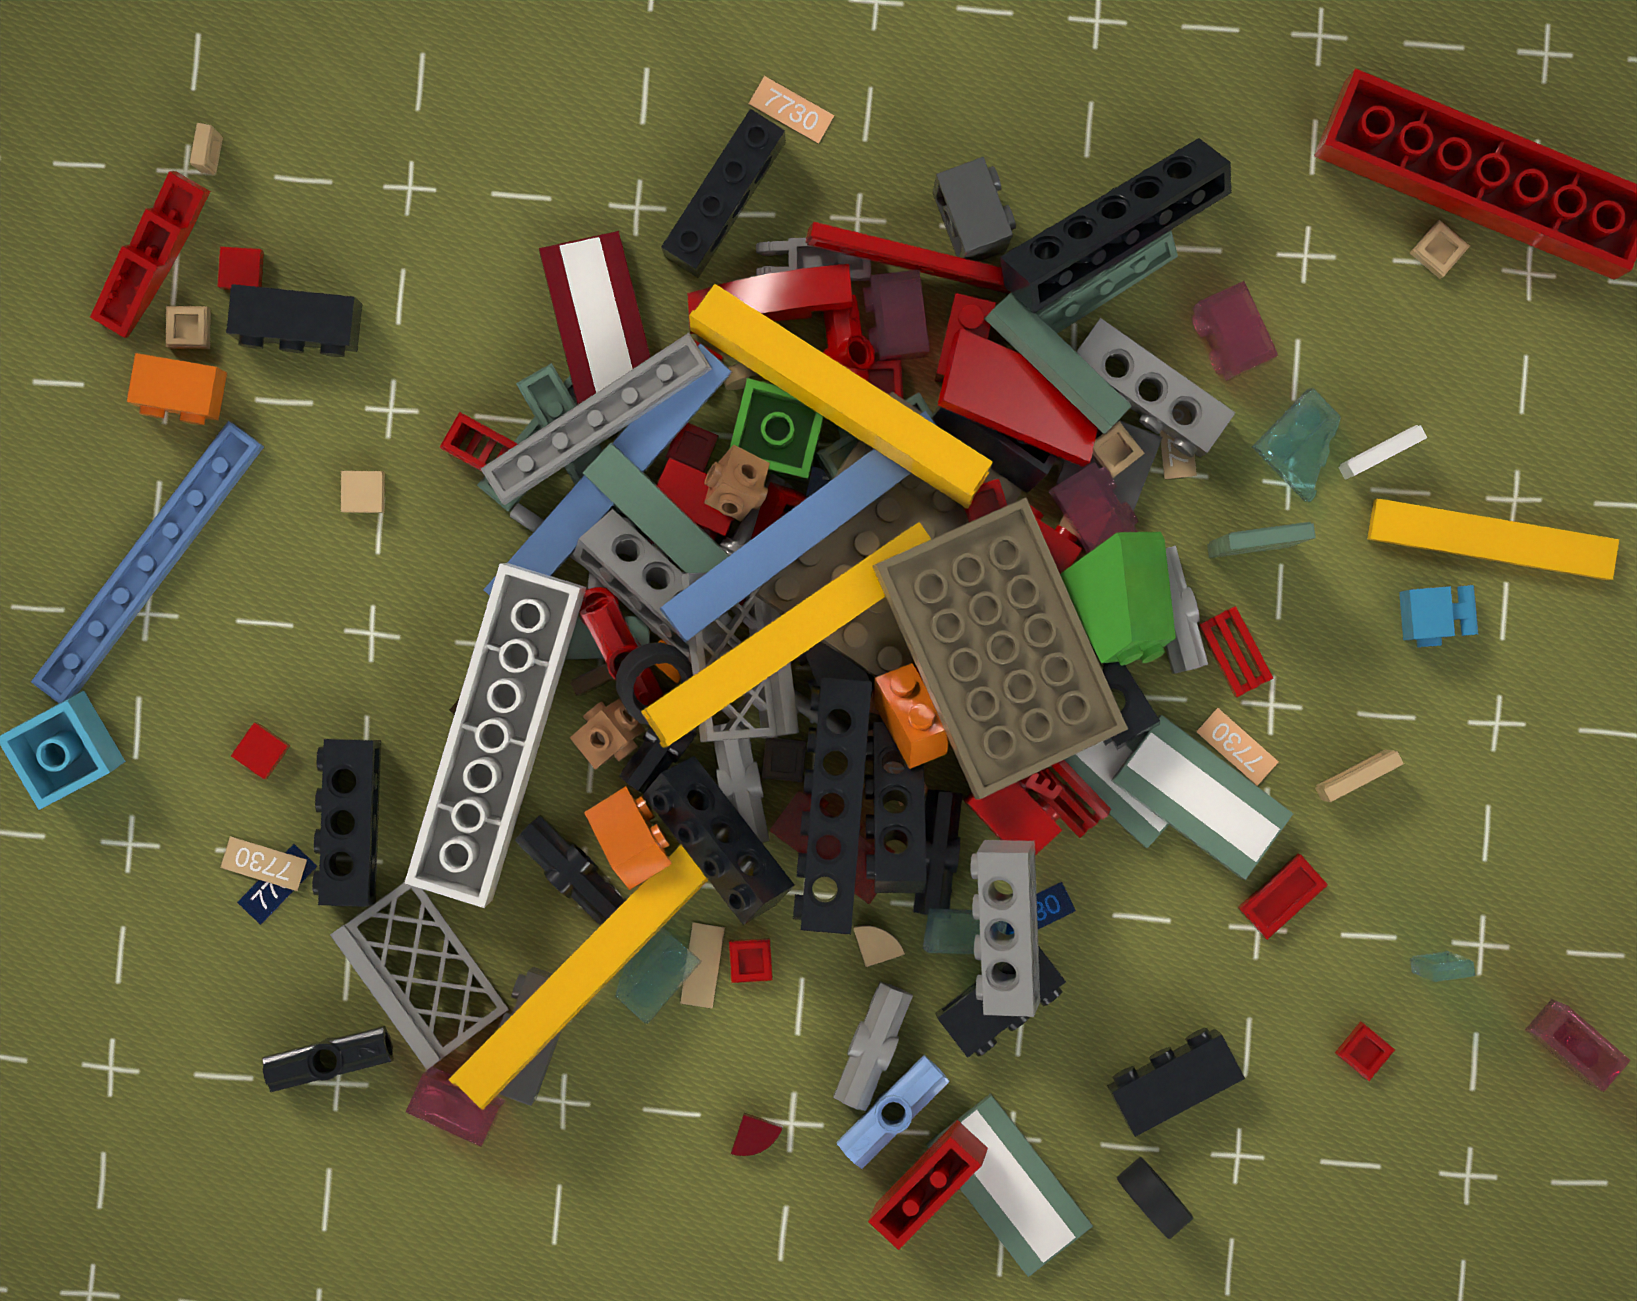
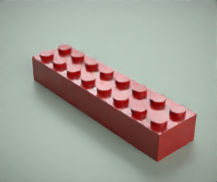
[1314,68,1637,280]

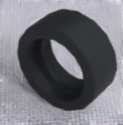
[616,642,693,726]
[1117,1157,1193,1239]

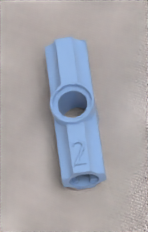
[837,1054,950,1169]

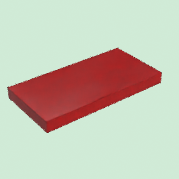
[937,328,1098,467]

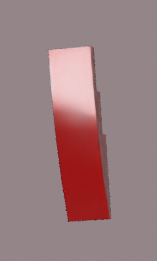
[90,171,211,338]
[687,264,853,334]

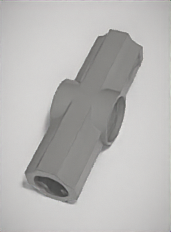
[1165,546,1208,674]
[713,723,770,843]
[833,981,913,1111]

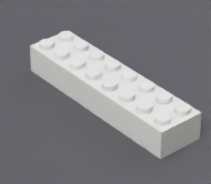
[405,563,587,908]

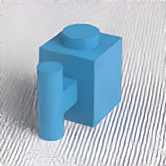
[1399,585,1478,647]

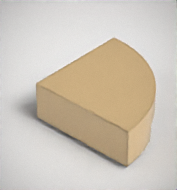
[853,925,905,967]

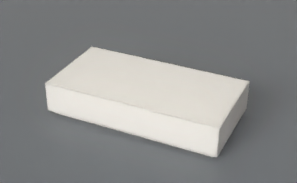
[1338,425,1427,480]

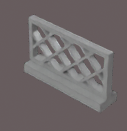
[681,573,799,742]
[330,882,509,1070]

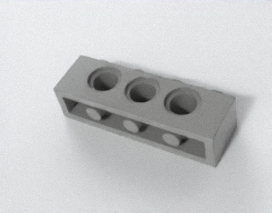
[1076,318,1236,458]
[573,509,733,664]
[971,840,1040,1017]

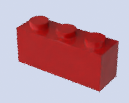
[868,1120,988,1250]

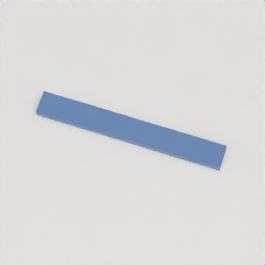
[484,344,732,595]
[660,411,936,643]
[31,421,264,703]

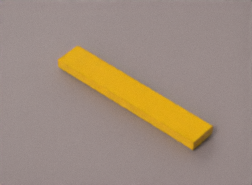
[1367,498,1619,580]

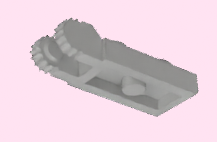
[756,238,871,281]

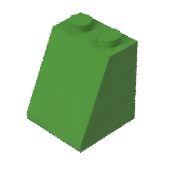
[1060,532,1176,666]

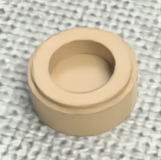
[724,363,764,390]

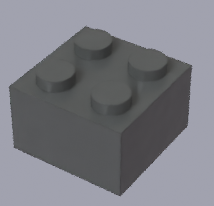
[932,156,1016,262]

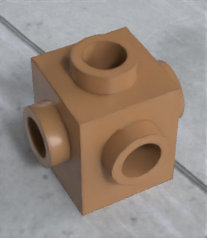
[704,445,770,521]
[569,698,645,770]

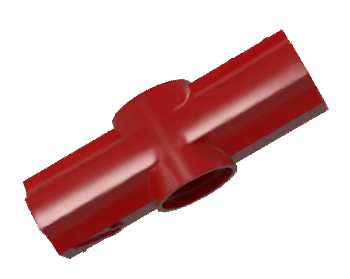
[823,294,875,382]
[581,596,664,706]

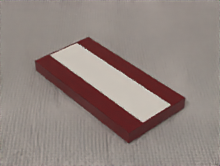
[539,231,651,405]

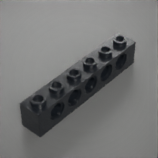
[1000,138,1232,313]
[793,677,872,935]

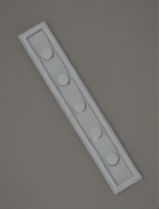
[481,333,712,505]

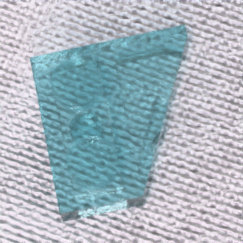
[1252,388,1341,502]
[615,927,702,1024]

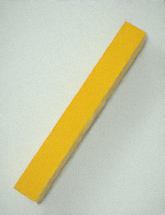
[689,284,993,509]
[641,522,931,748]
[448,845,708,1110]

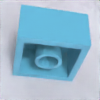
[0,691,126,810]

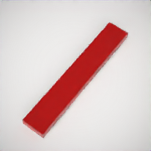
[805,222,1011,294]

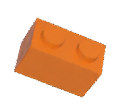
[127,353,227,425]
[874,663,949,769]
[584,786,672,890]

